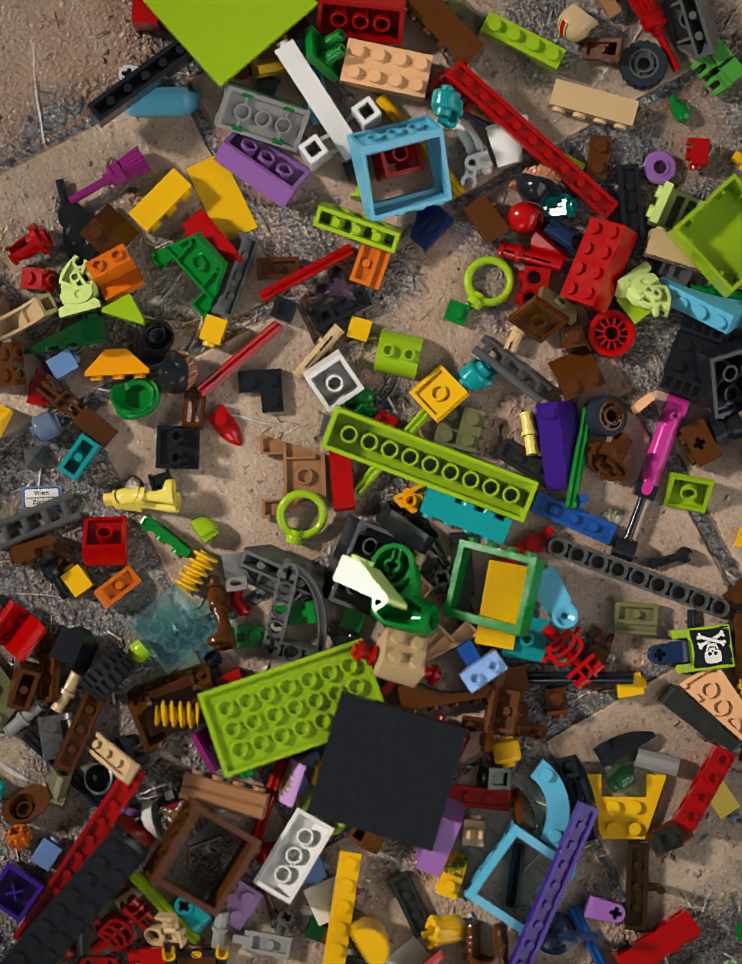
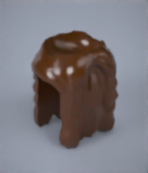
[466,920,509,964]

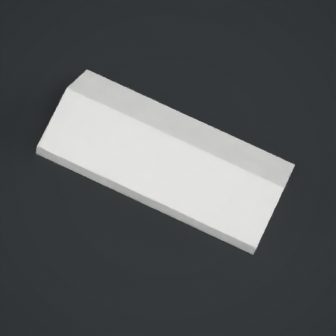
[253,807,335,904]

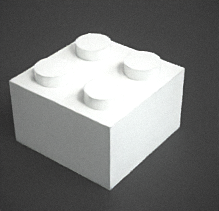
[303,349,364,413]

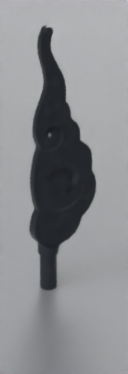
[55,179,97,319]

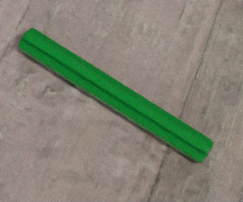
[565,405,590,510]

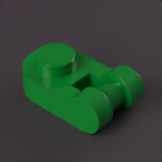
[232,625,265,649]

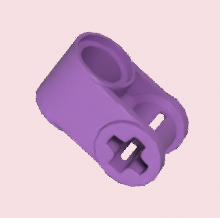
[582,893,625,923]

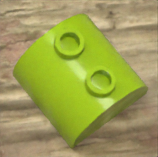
[373,329,423,380]

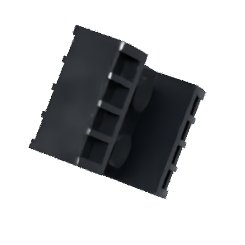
[656,313,724,404]

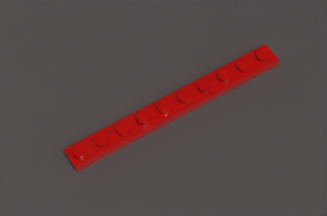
[444,60,619,220]
[13,768,147,940]

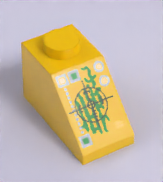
[434,849,470,900]

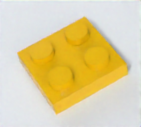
[409,364,469,424]

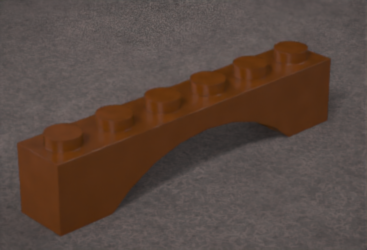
[397,664,530,713]

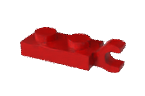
[500,526,555,566]

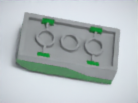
[213,80,311,153]

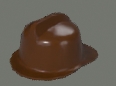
[2,784,50,825]

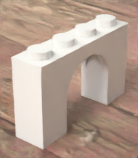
[298,96,382,172]

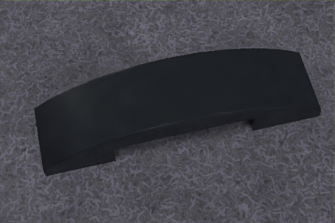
[556,754,599,842]

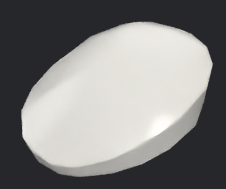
[140,800,161,839]

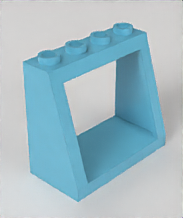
[347,114,452,222]
[463,819,577,933]

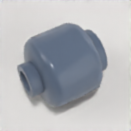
[29,411,63,442]

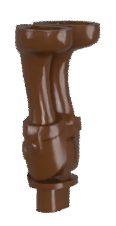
[206,575,237,651]

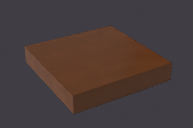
[508,295,570,343]

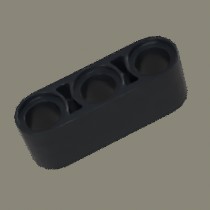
[375,500,438,554]

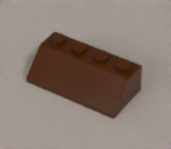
[406,0,484,68]

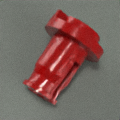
[5,223,53,266]

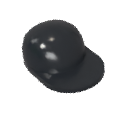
[136,319,175,364]

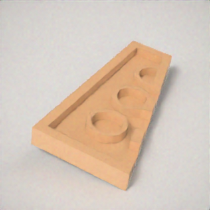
[679,668,742,741]

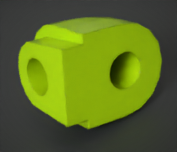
[189,517,220,546]
[128,637,154,663]

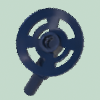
[540,911,604,955]

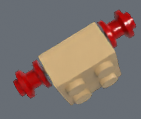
[351,627,441,688]

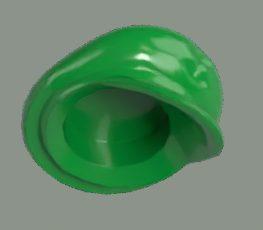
[109,377,161,420]

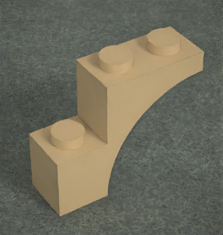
[0,292,58,342]

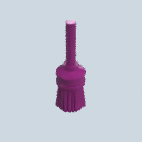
[68,146,151,205]

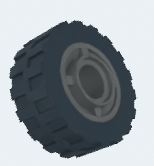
[619,40,668,90]

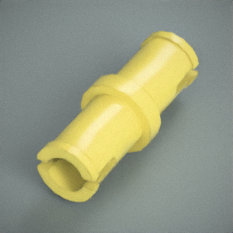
[520,411,540,456]

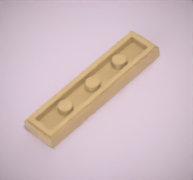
[84,727,140,784]

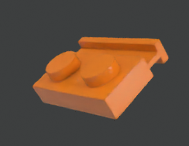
[349,243,391,291]

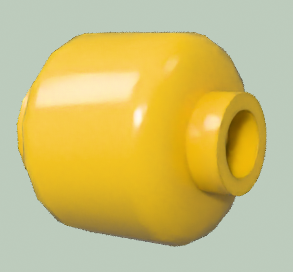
[492,736,521,768]

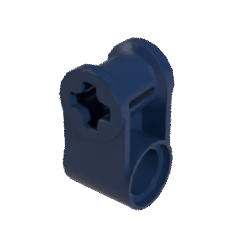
[647,640,690,664]

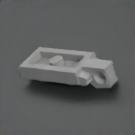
[232,929,293,959]

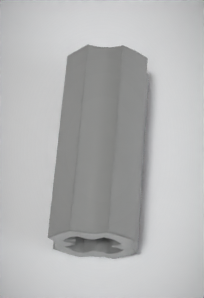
[633,748,680,776]

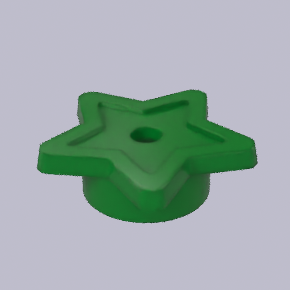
[353,403,377,418]

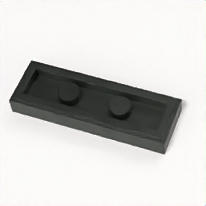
[494,438,545,488]
[388,870,429,938]

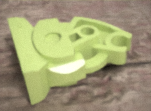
[58,255,104,319]
[614,261,671,317]

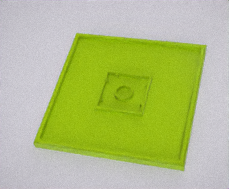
[142,0,318,88]

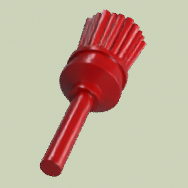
[627,0,681,72]

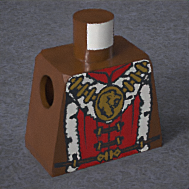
[157,789,203,838]

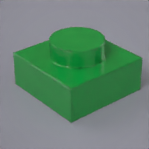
[443,299,471,327]

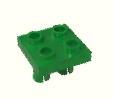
[304,25,347,83]

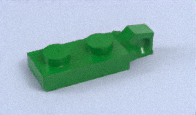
[139,514,193,558]

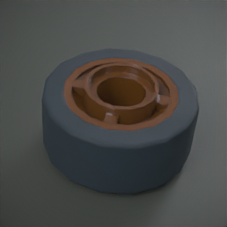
[585,395,628,437]

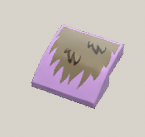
[276,756,306,807]

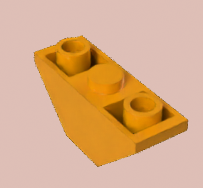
[84,348,151,381]

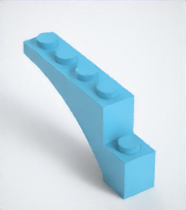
[659,277,742,334]

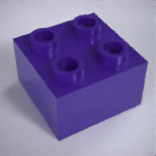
[0,859,47,923]

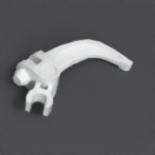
[435,117,493,190]

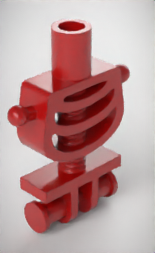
[541,623,605,691]
[89,894,157,955]

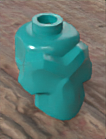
[431,85,463,129]
[458,358,498,391]

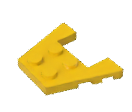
[586,773,666,839]

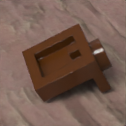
[544,687,569,719]

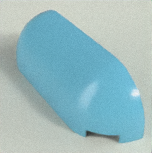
[124,87,201,117]

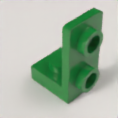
[274,600,317,627]

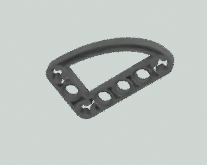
[262,558,328,662]

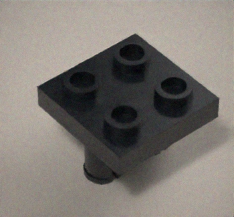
[156,425,200,470]

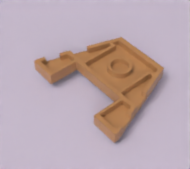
[260,435,326,519]

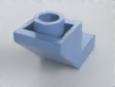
[297,749,321,795]

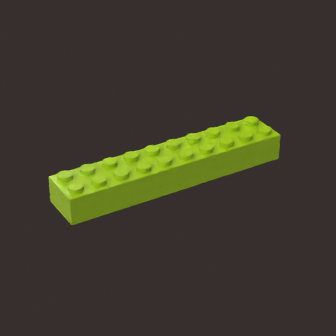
[320,404,539,523]

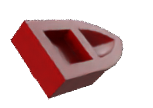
[206,405,242,446]

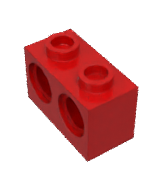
[515,265,551,308]

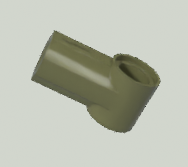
[47,768,73,810]

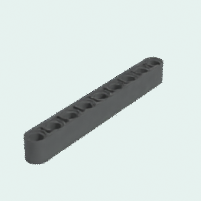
[547,537,730,618]

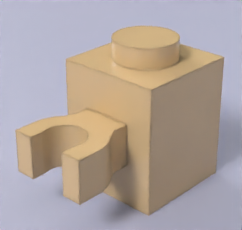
[461,813,486,847]

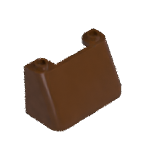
[128,663,217,752]

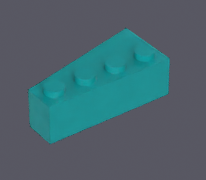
[419,487,512,544]

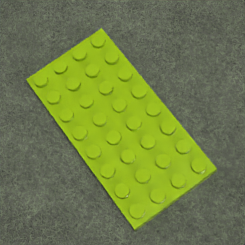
[197,638,384,778]

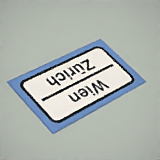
[21,485,62,510]

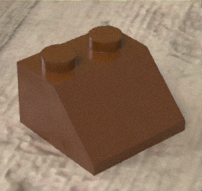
[79,203,140,255]
[547,346,606,401]

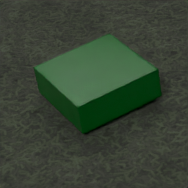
[339,607,366,634]

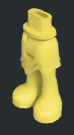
[103,479,181,513]

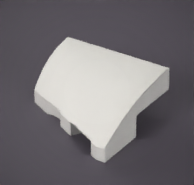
[485,114,529,169]

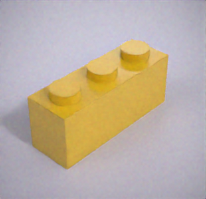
[128,168,193,234]

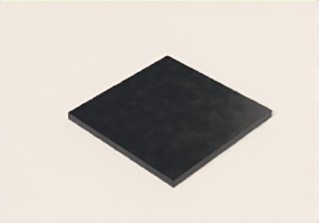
[307,690,468,852]

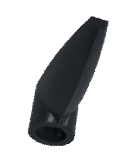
[593,731,656,768]

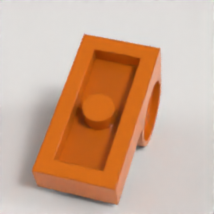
[93,565,142,610]

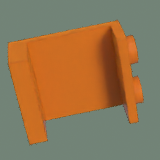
[84,243,146,304]

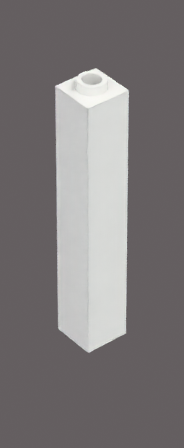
[275,38,353,162]

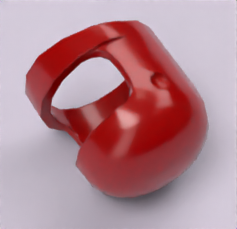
[508,202,545,234]

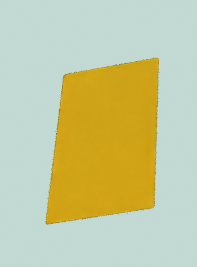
[186,155,258,241]
[474,560,528,650]

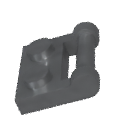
[37,712,83,761]

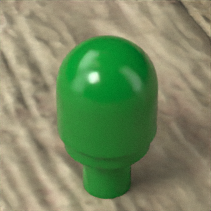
[668,94,691,123]
[345,388,375,406]

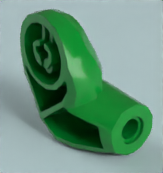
[371,543,439,637]

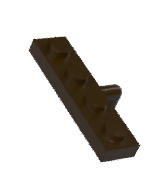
[624,842,665,931]

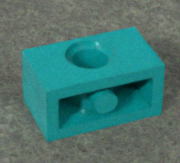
[57,433,102,481]

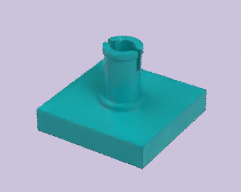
[501,617,550,662]

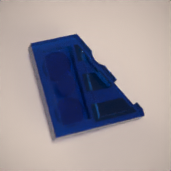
[410,205,455,252]

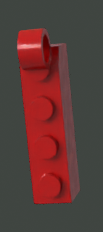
[613,907,701,964]

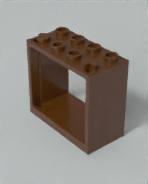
[143,795,262,918]

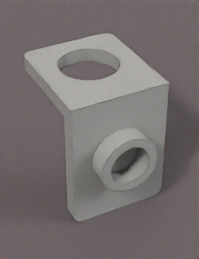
[222,552,248,592]

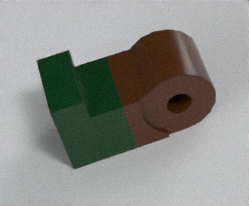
[304,913,328,944]

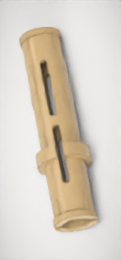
[293,323,345,381]

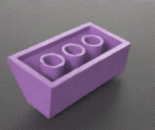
[214,132,312,209]

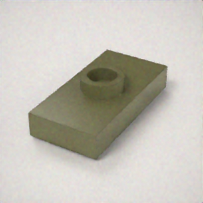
[538,285,578,325]

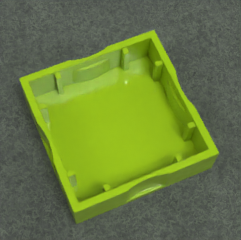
[667,173,742,299]

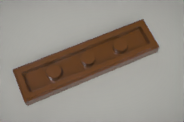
[52,691,106,774]

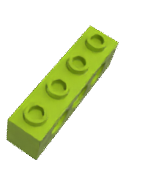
[313,200,404,253]

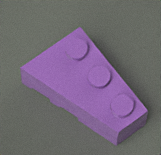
[414,798,465,877]

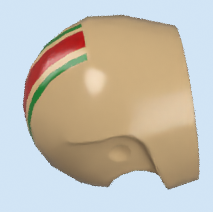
[557,3,598,42]

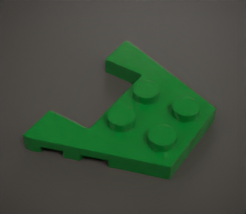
[148,231,229,318]

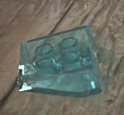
[126,583,218,674]

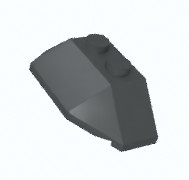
[662,0,719,60]
[238,544,325,603]

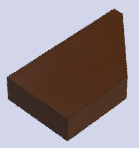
[512,787,537,832]

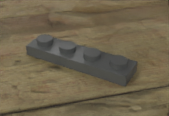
[211,231,260,320]

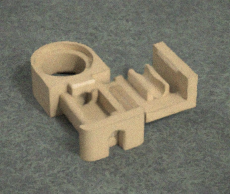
[144,911,188,948]

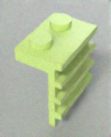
[646,181,704,233]

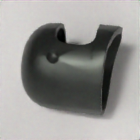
[84,762,118,795]

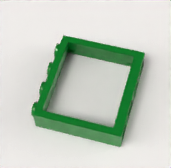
[443,537,546,636]

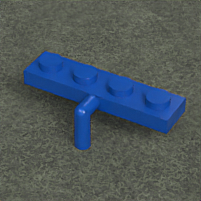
[530,491,617,545]

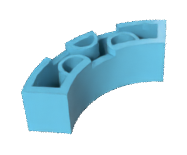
[529,757,570,851]

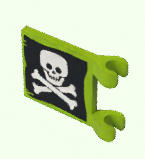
[671,624,735,674]

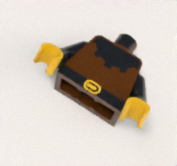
[162,944,230,964]

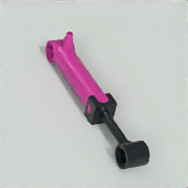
[610,394,689,562]

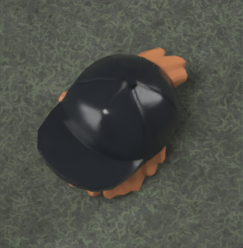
[509,164,562,203]
[157,350,198,397]

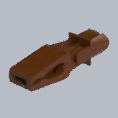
[35,373,119,448]

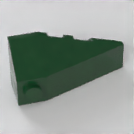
[24,312,110,355]

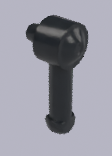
[648,547,693,569]
[43,560,70,599]

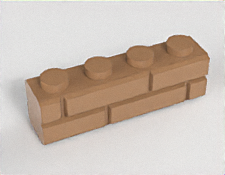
[179,769,271,820]

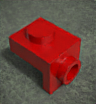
[20,267,56,292]

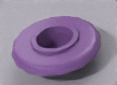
[643,151,677,185]

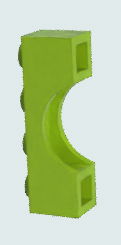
[479,11,566,74]

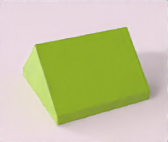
[101,293,147,327]
[663,472,715,513]

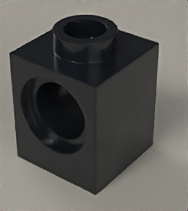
[270,295,298,325]

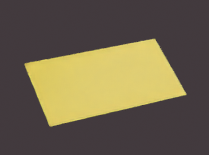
[710,781,740,819]

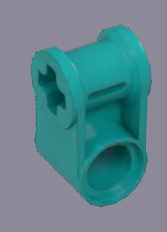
[174,896,214,934]

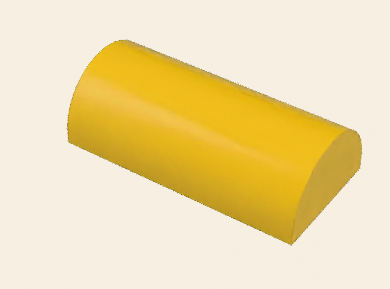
[351,914,389,964]

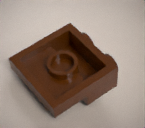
[0,341,26,388]
[9,534,60,567]

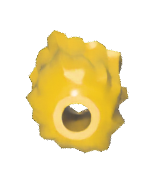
[421,914,467,950]

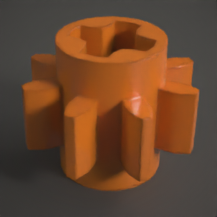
[5,824,34,851]

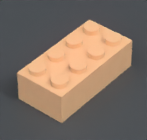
[339,38,433,102]

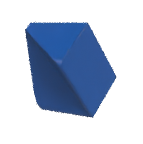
[456,640,481,666]

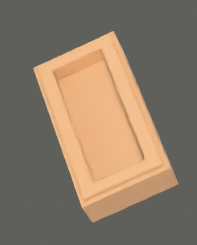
[630,393,655,414]

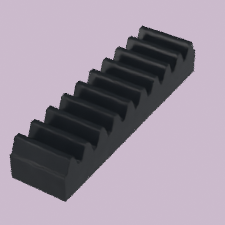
[616,163,645,251]

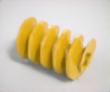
[173,549,218,597]
[154,699,200,729]

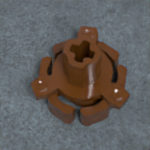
[587,432,634,482]

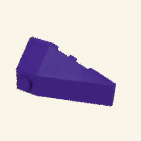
[534,401,580,492]

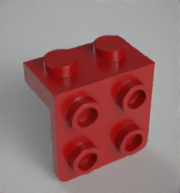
[0,600,47,663]

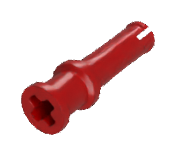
[497,240,564,272]

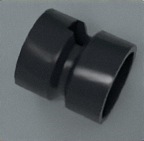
[707,412,742,446]

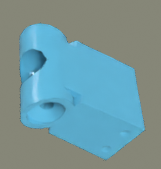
[537,565,578,630]

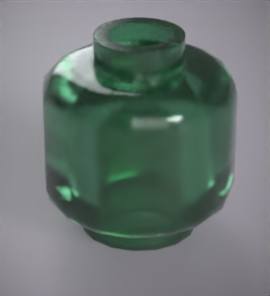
[605,762,638,794]

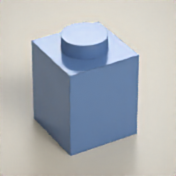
[46,348,81,381]
[30,835,65,871]

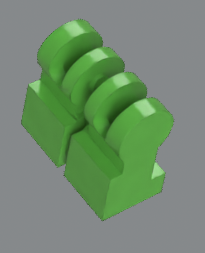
[690,40,742,97]

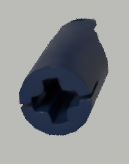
[541,216,583,254]

